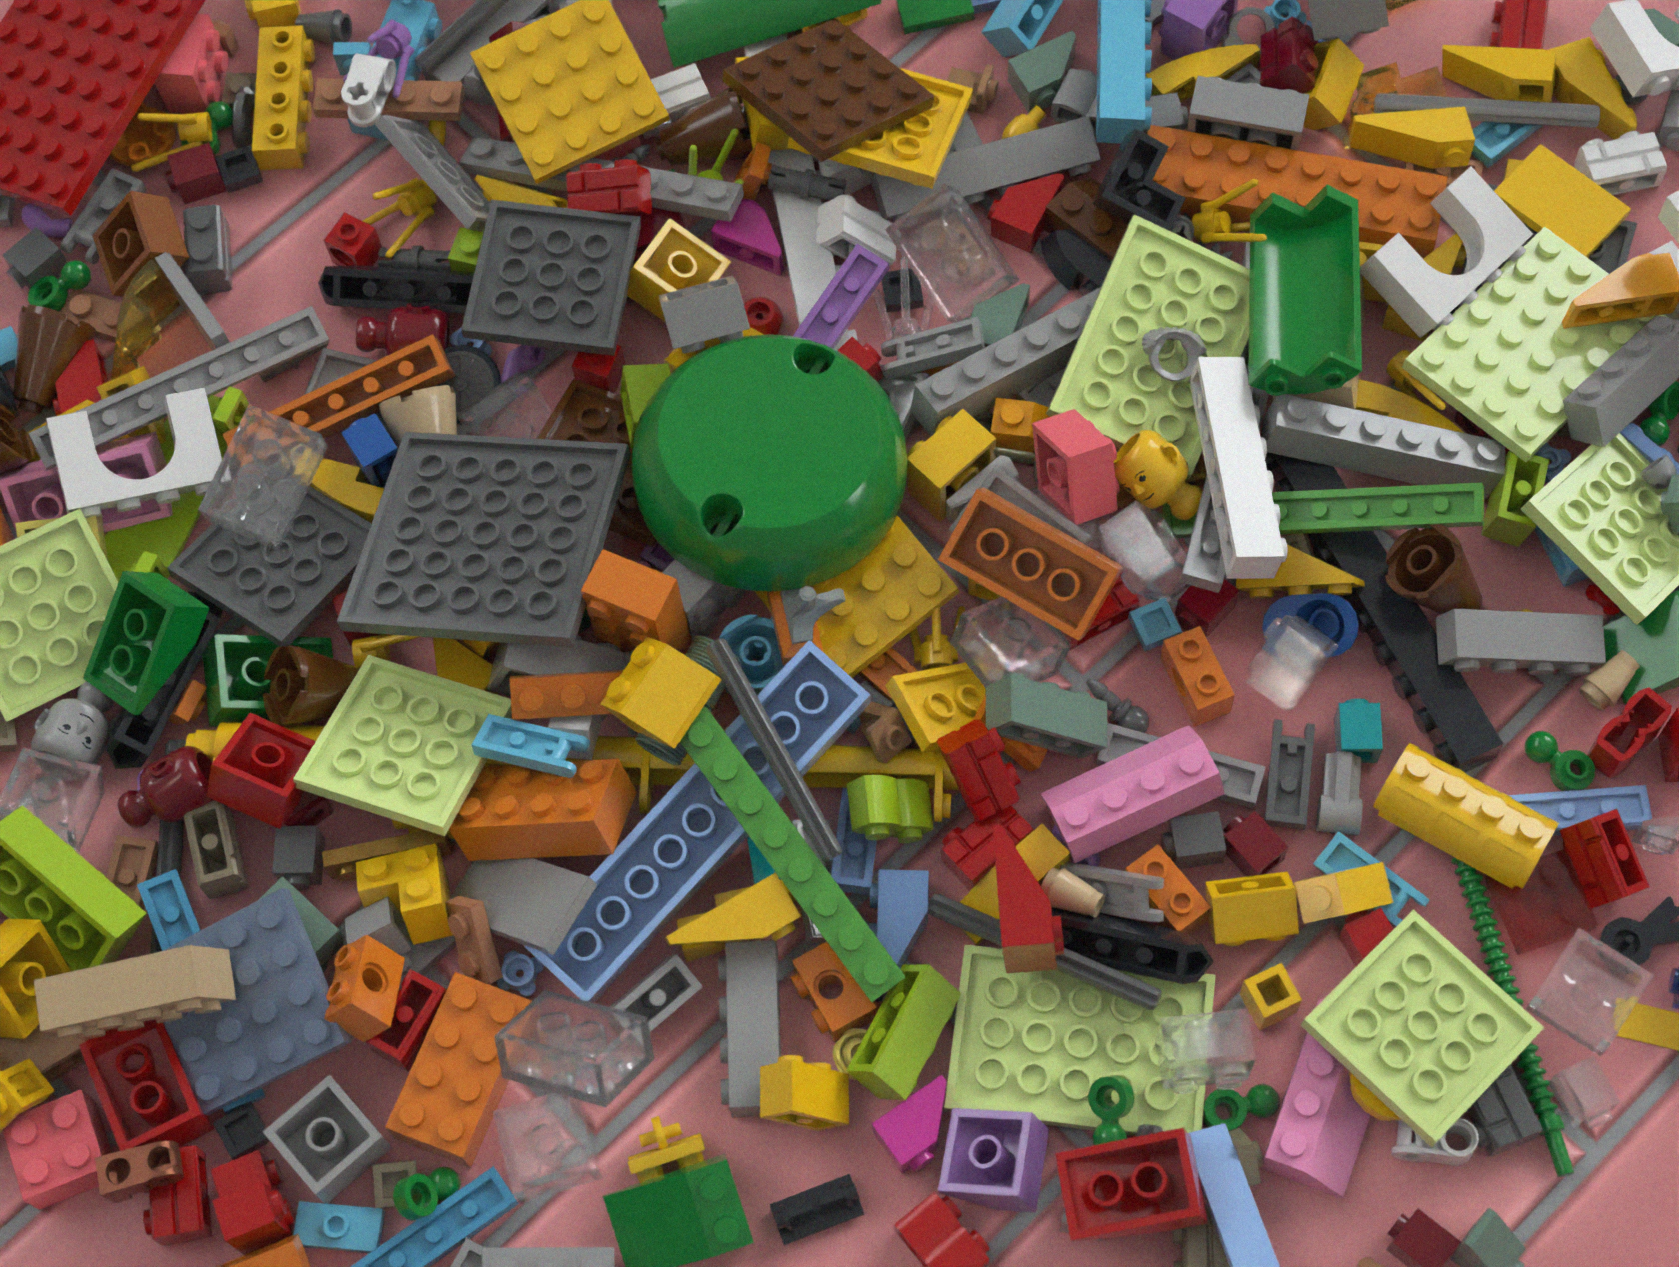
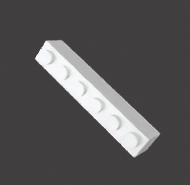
[1189,357,1287,579]

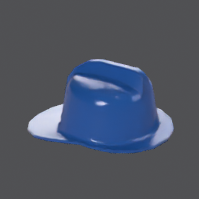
[1262,593,1359,659]

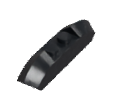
[1040,229,1112,297]
[318,266,474,313]
[106,591,223,769]
[1051,907,1214,984]

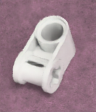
[341,53,396,127]
[1391,1118,1479,1166]

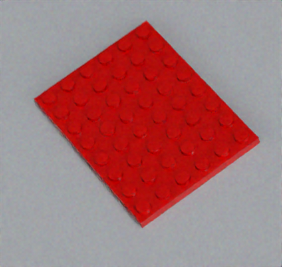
[0,0,206,216]

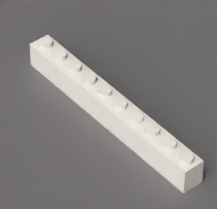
[744,34,858,351]

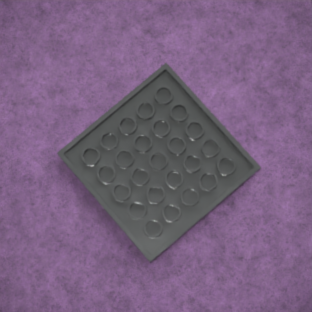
[337,432,631,648]

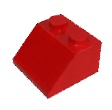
[207,712,316,830]

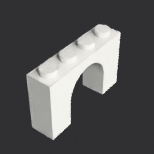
[1589,0,1679,97]
[1360,167,1533,338]
[46,387,226,518]

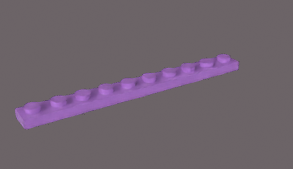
[640,244,890,572]

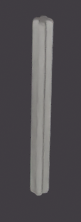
[1374,93,1600,128]

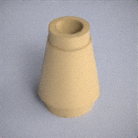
[1579,650,1640,711]
[1041,868,1105,918]

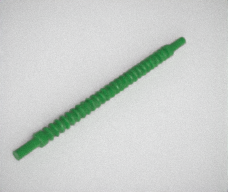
[1451,857,1575,1177]

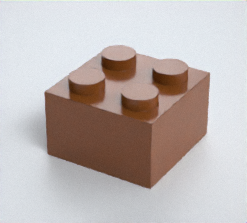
[92,191,189,301]

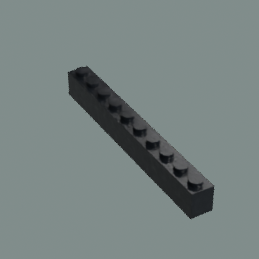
[1260,434,1504,772]

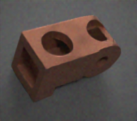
[95,1141,184,1203]

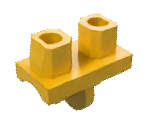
[627,1116,705,1182]

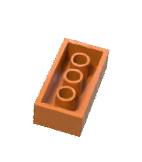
[938,488,1124,641]
[581,549,692,652]
[449,758,637,861]
[385,972,539,1168]

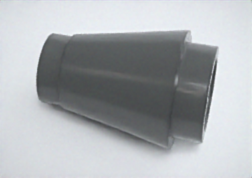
[295,9,352,45]

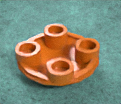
[110,102,176,166]

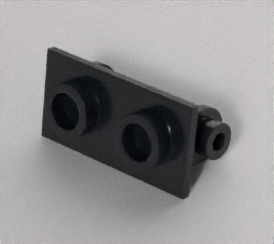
[769,1174,865,1246]

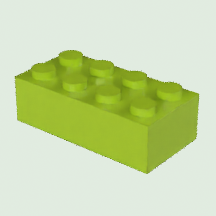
[0,805,147,972]

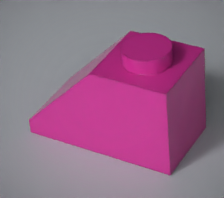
[711,199,784,276]
[872,1074,947,1174]

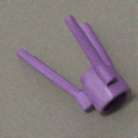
[343,19,414,98]

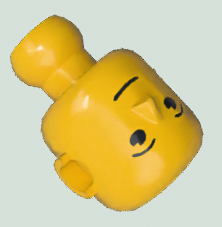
[1114,430,1202,520]

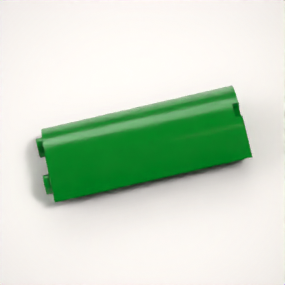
[658,0,882,68]
[1248,185,1362,396]

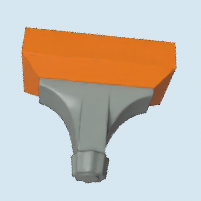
[767,586,846,665]

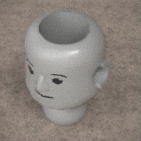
[31,681,114,777]

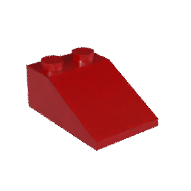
[992,824,1064,974]
[79,1019,214,1151]
[1055,1127,1208,1242]

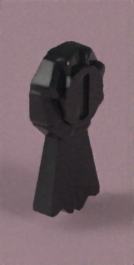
[1599,896,1679,970]

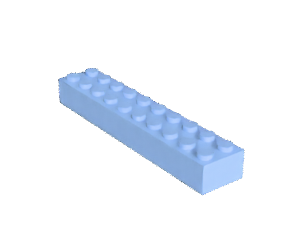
[525,640,871,1006]

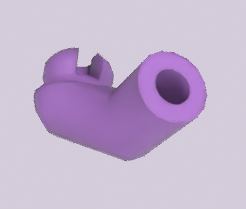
[22,203,73,238]

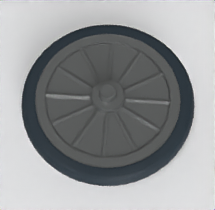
[434,345,501,425]

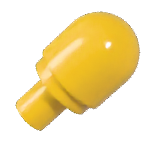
[1002,106,1046,139]

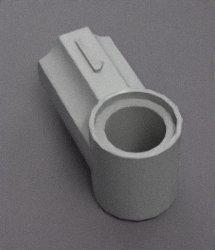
[1316,751,1363,836]

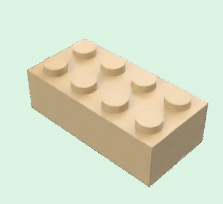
[34,945,236,1040]

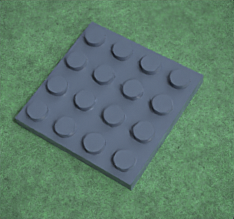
[163,888,351,1116]

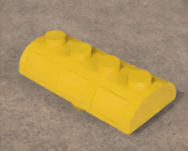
[1373,743,1559,889]

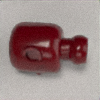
[356,303,449,356]
[117,746,215,827]

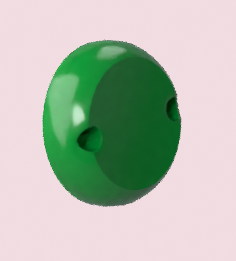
[631,334,908,592]

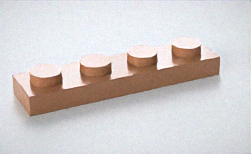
[313,78,465,121]

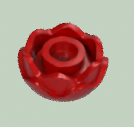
[744,297,784,335]

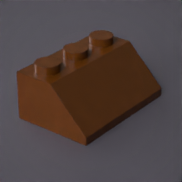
[1044,178,1129,261]

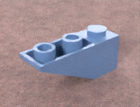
[869,870,929,1002]

